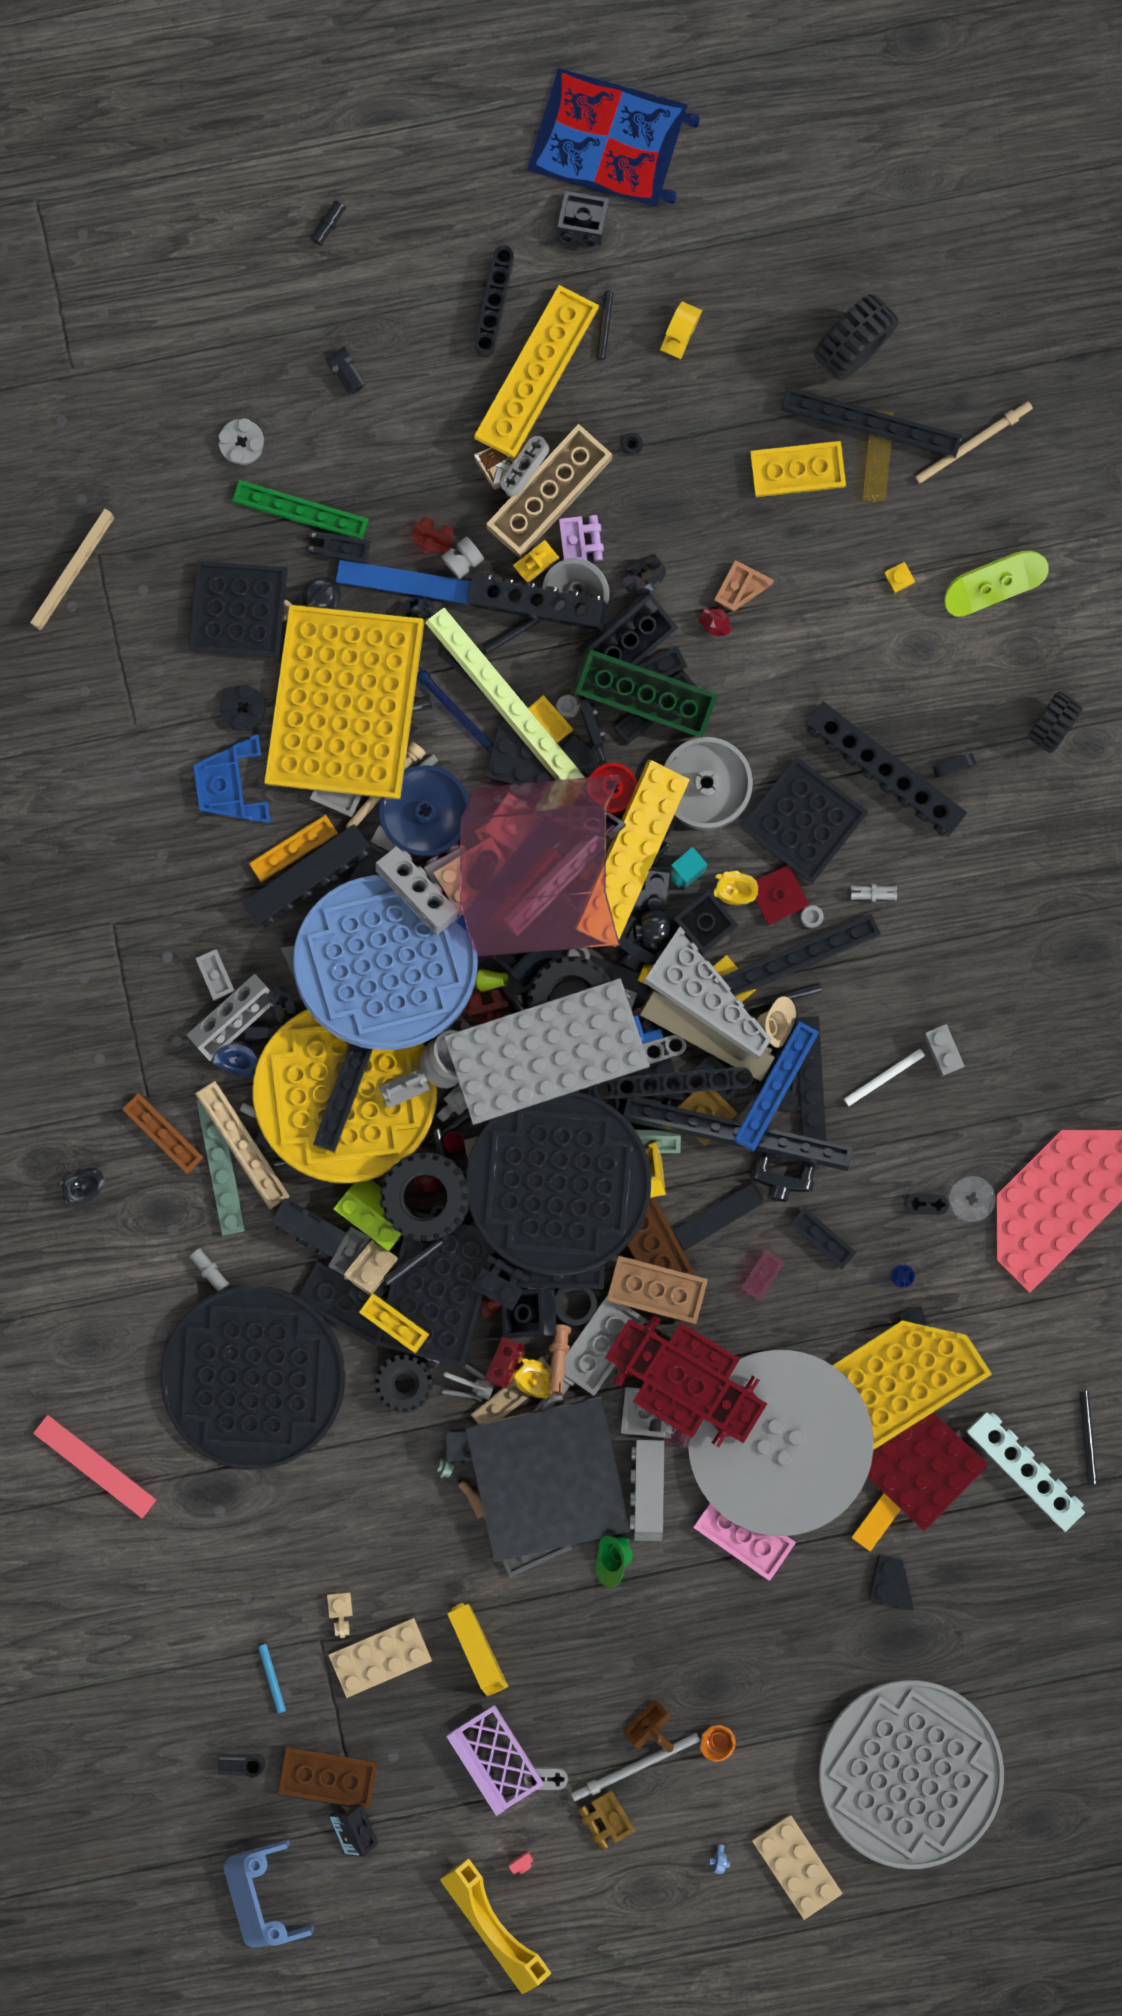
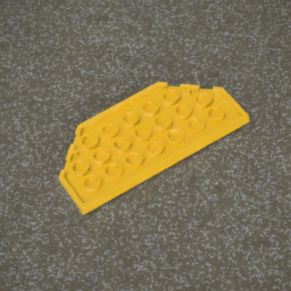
[832,1321,992,1450]

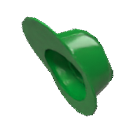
[595,1535,633,1588]

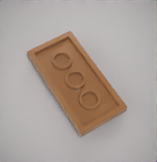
[607,1256,708,1324]

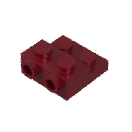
[484,1337,525,1388]

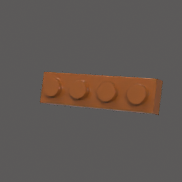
[122,1093,204,1174]

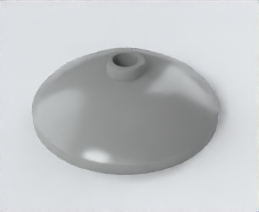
[542,558,609,614]

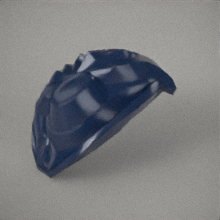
[213,1044,259,1078]

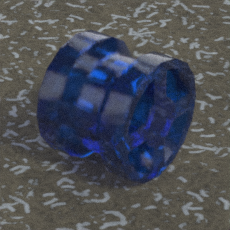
[891,1264,915,1288]

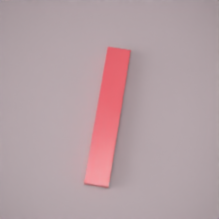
[33,1415,157,1518]

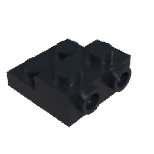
[556,191,609,247]

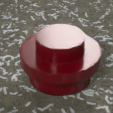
[443,1131,465,1154]

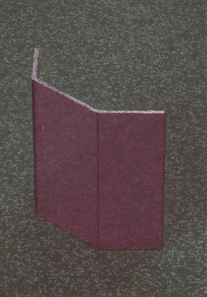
[460,775,620,956]

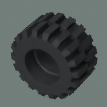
[1028,691,1083,754]

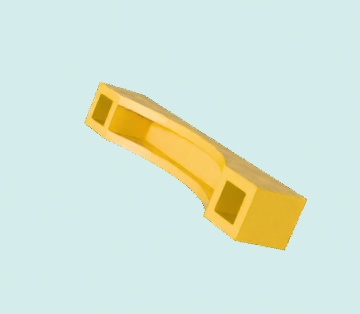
[440,1859,551,1994]

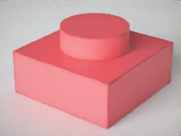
[509,1851,533,1874]

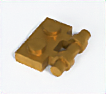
[578,1790,635,1851]

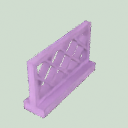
[446,1705,544,1816]

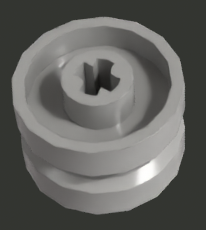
[419,1030,459,1089]

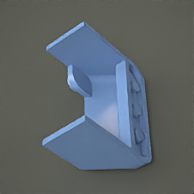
[224,1839,314,1948]

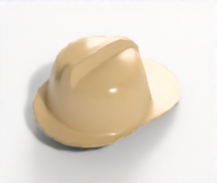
[757,996,796,1048]

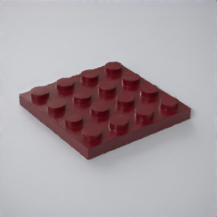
[868,1412,988,1532]

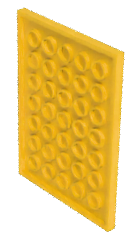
[265,605,425,799]

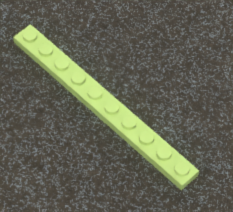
[426,608,588,792]

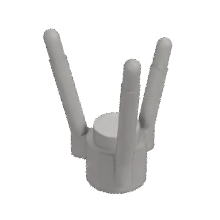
[442,1364,494,1401]

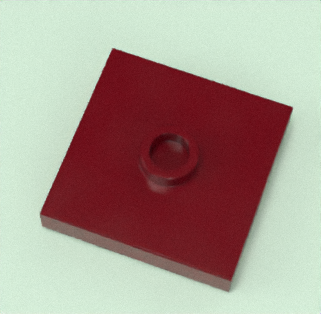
[755,865,809,926]

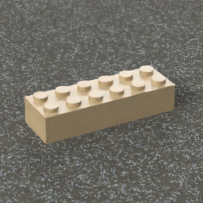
[486,424,612,559]

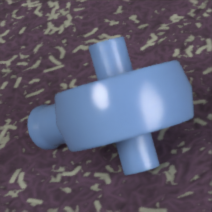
[708,1845,730,1874]

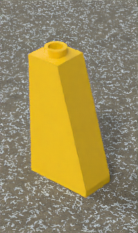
[447,1603,509,1696]

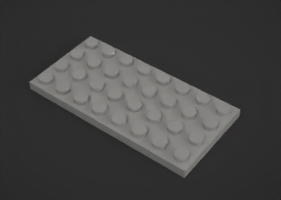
[444,978,650,1125]

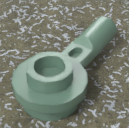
[436,1453,454,1478]

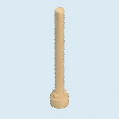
[346,741,426,828]

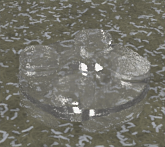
[949,1176,995,1222]

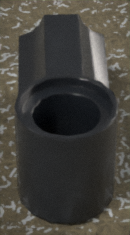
[325,347,365,395]
[218,1753,266,1778]

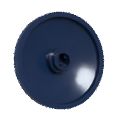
[379,765,471,857]

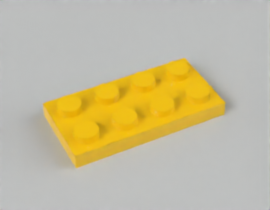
[750,441,846,497]

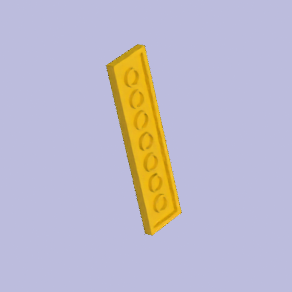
[474,285,599,459]
[574,760,690,947]

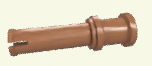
[548,1325,571,1396]

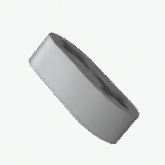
[524,1767,568,1790]

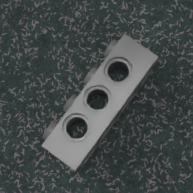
[376,846,458,936]
[187,974,270,1061]

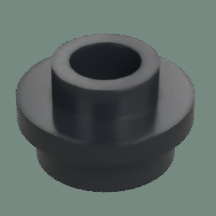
[620,433,643,456]

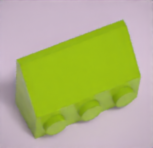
[334,1179,411,1252]

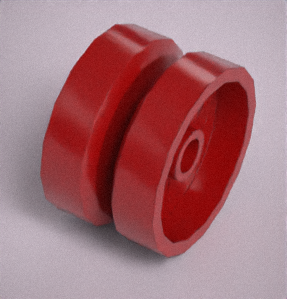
[588,763,637,816]

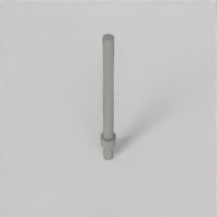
[571,1733,700,1801]

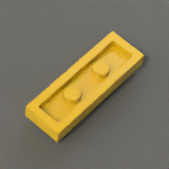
[359,1293,429,1353]

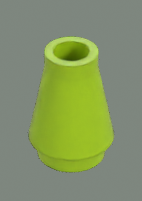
[474,969,508,992]

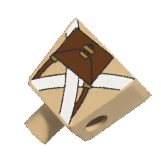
[474,447,522,497]

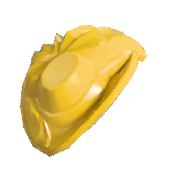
[713,871,758,905]
[514,1359,553,1398]

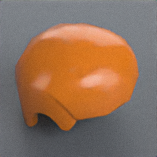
[700,1725,736,1762]

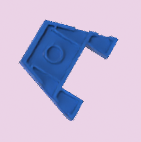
[193,735,271,824]

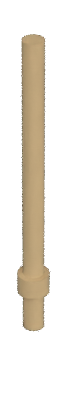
[915,402,1033,484]

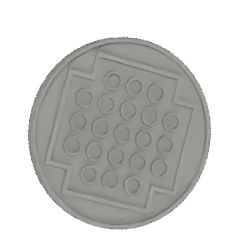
[688,1350,874,1536]
[818,1680,1004,1869]

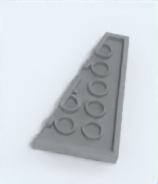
[643,927,771,1060]

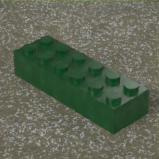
[570,648,718,738]

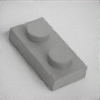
[195,949,235,1001]

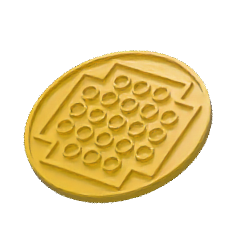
[253,1009,437,1183]

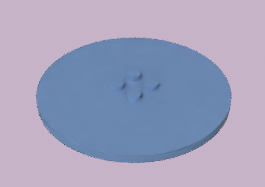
[293,875,478,1050]

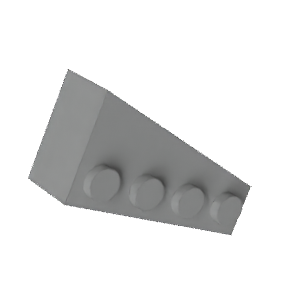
[630,1440,664,1541]

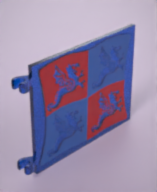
[527,68,700,207]

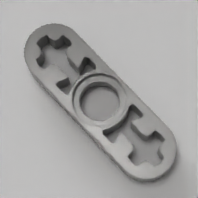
[500,436,549,496]

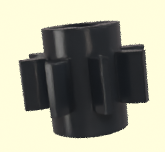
[405,596,435,624]

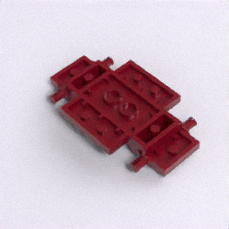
[605,1315,767,1448]

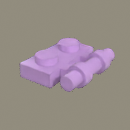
[559,515,604,562]

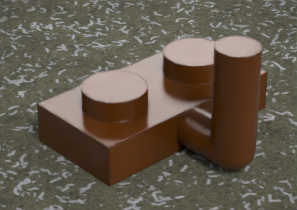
[622,1699,674,1753]

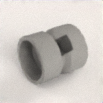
[441,536,484,579]

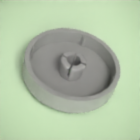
[664,737,753,830]

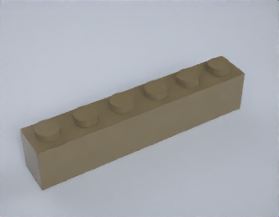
[640,989,775,1081]

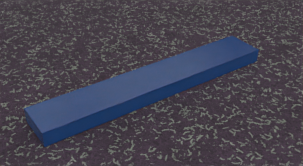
[336,560,472,605]
[733,1021,819,1152]

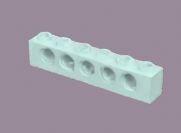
[966,1412,1085,1532]

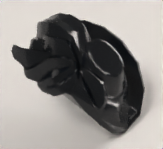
[57,1167,104,1204]

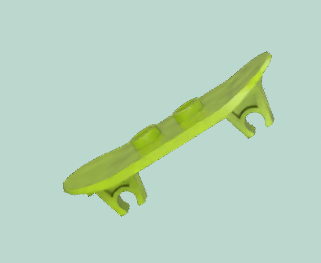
[944,551,1048,617]

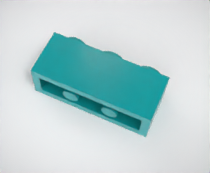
[670,847,708,889]

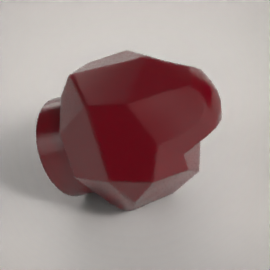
[699,607,732,636]

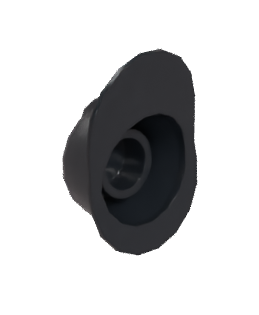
[293,577,341,609]

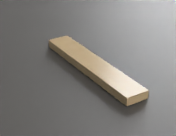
[30,509,114,630]
[195,1081,290,1210]

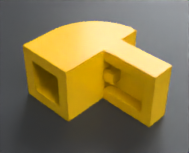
[660,302,702,359]

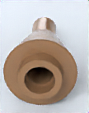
[458,1480,485,1519]

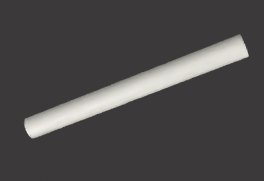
[844,1049,925,1106]

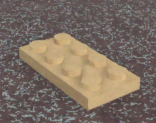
[329,1618,432,1698]
[752,1814,843,1920]

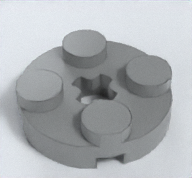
[219,418,264,465]

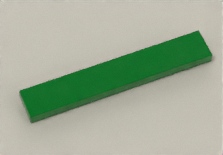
[232,480,369,540]

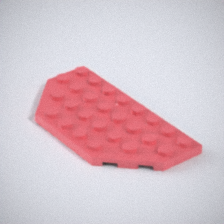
[996,1130,1122,1293]

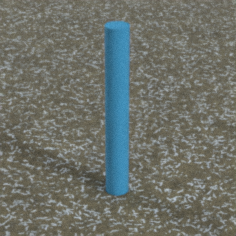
[258,1644,286,1714]

